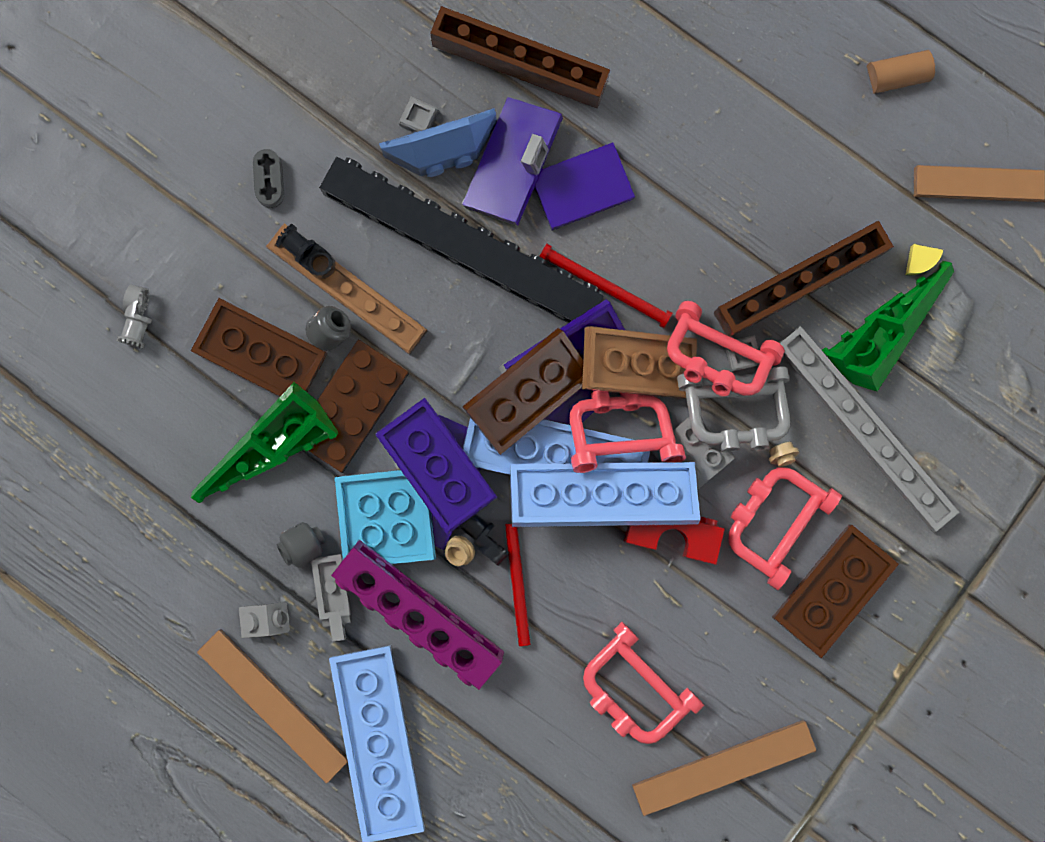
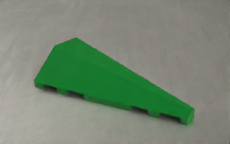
[822,261,954,392]
[191,382,338,503]

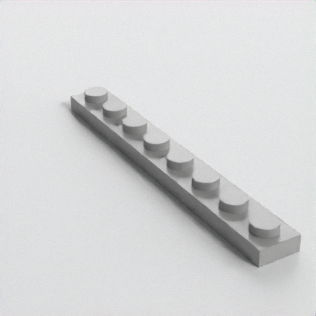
[780,326,959,532]

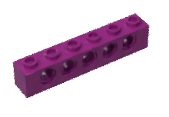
[331,540,504,690]

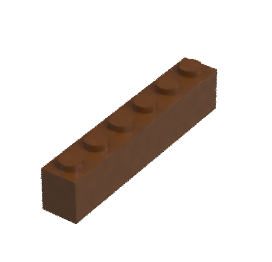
[430,6,610,109]
[714,220,894,337]

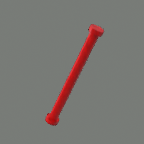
[539,243,673,328]

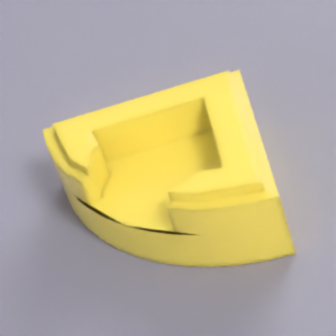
[905,244,943,275]

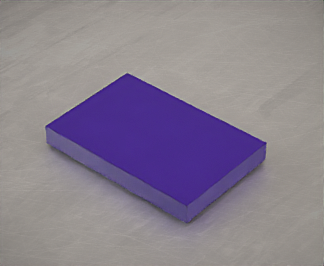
[534,142,635,231]

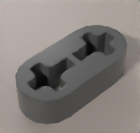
[253,149,284,208]

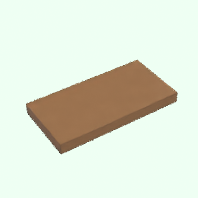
[582,326,697,399]

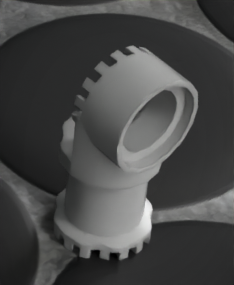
[116,285,152,349]

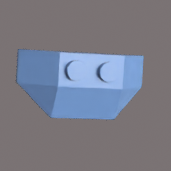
[379,108,497,177]

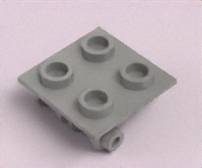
[651,416,736,490]

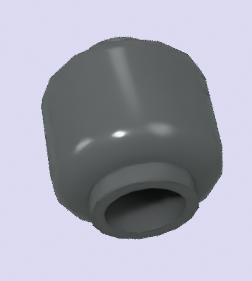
[305,306,351,351]
[277,522,325,568]

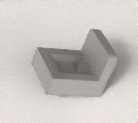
[239,602,290,638]

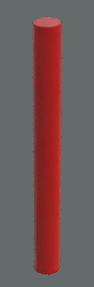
[505,524,531,646]

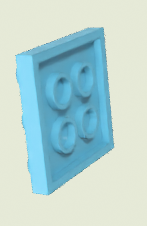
[335,470,436,564]

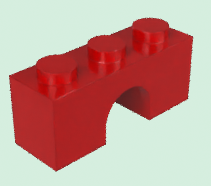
[624,517,725,564]

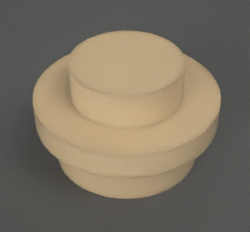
[769,442,799,467]
[445,536,475,566]

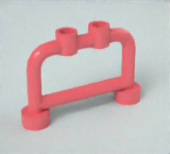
[667,301,785,396]
[570,390,686,473]
[729,467,842,590]
[583,622,705,744]

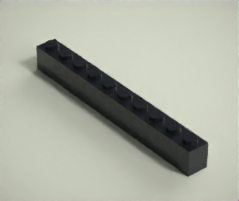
[319,156,604,323]

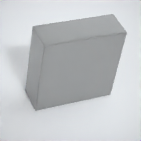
[399,96,439,133]
[521,134,549,175]
[725,335,759,372]

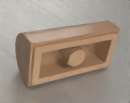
[867,50,935,94]

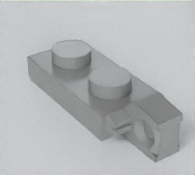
[311,554,352,642]

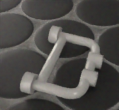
[677,367,790,453]

